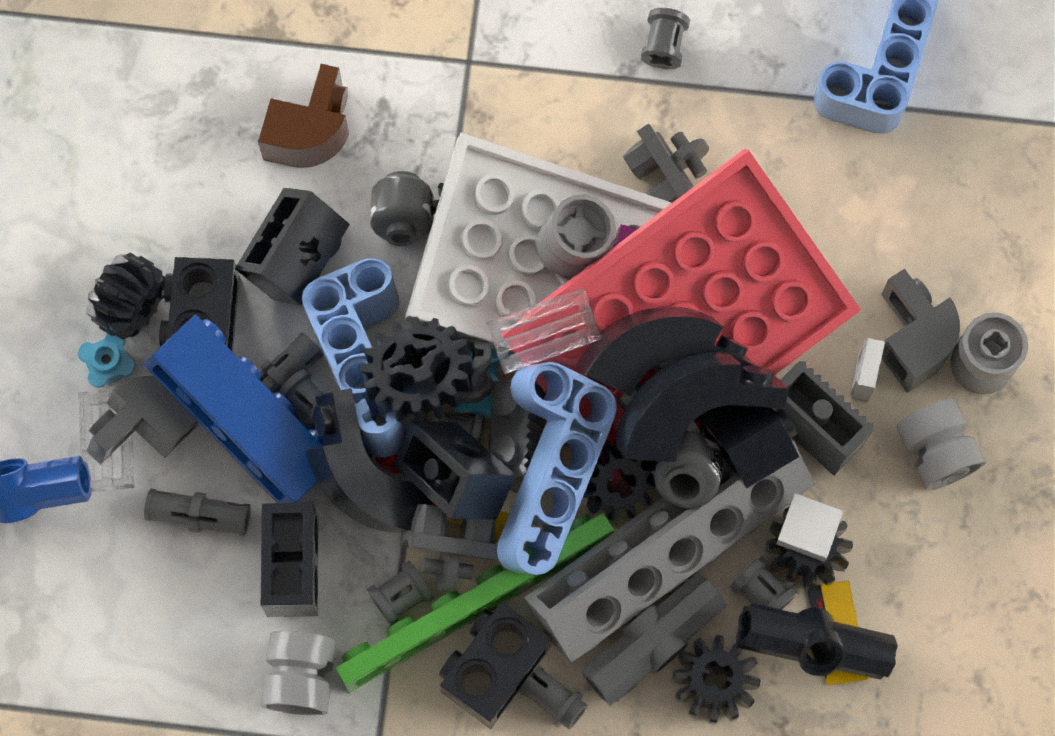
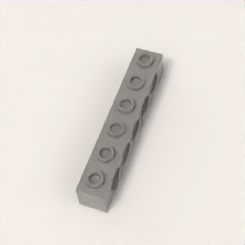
[524,438,815,663]

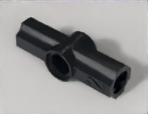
[736,603,898,680]

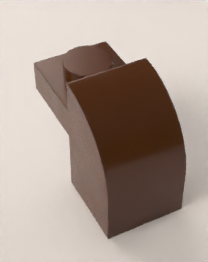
[258,64,349,168]

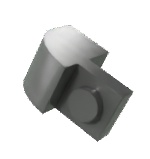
[881,268,960,393]
[86,376,199,465]

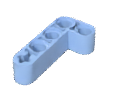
[814,0,938,134]
[302,258,407,458]
[497,362,617,575]

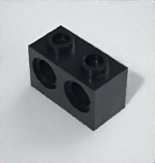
[159,257,240,352]
[260,503,319,617]
[438,602,552,729]

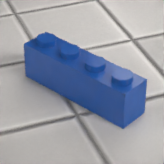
[142,314,324,503]

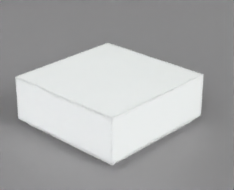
[849,338,885,402]
[776,493,843,562]

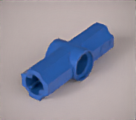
[0,456,92,523]

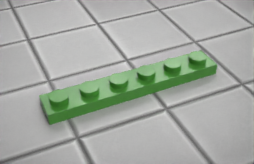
[335,513,614,693]

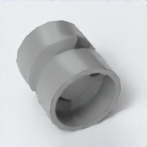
[535,194,616,277]
[950,313,1028,394]
[896,398,986,491]
[260,631,336,715]

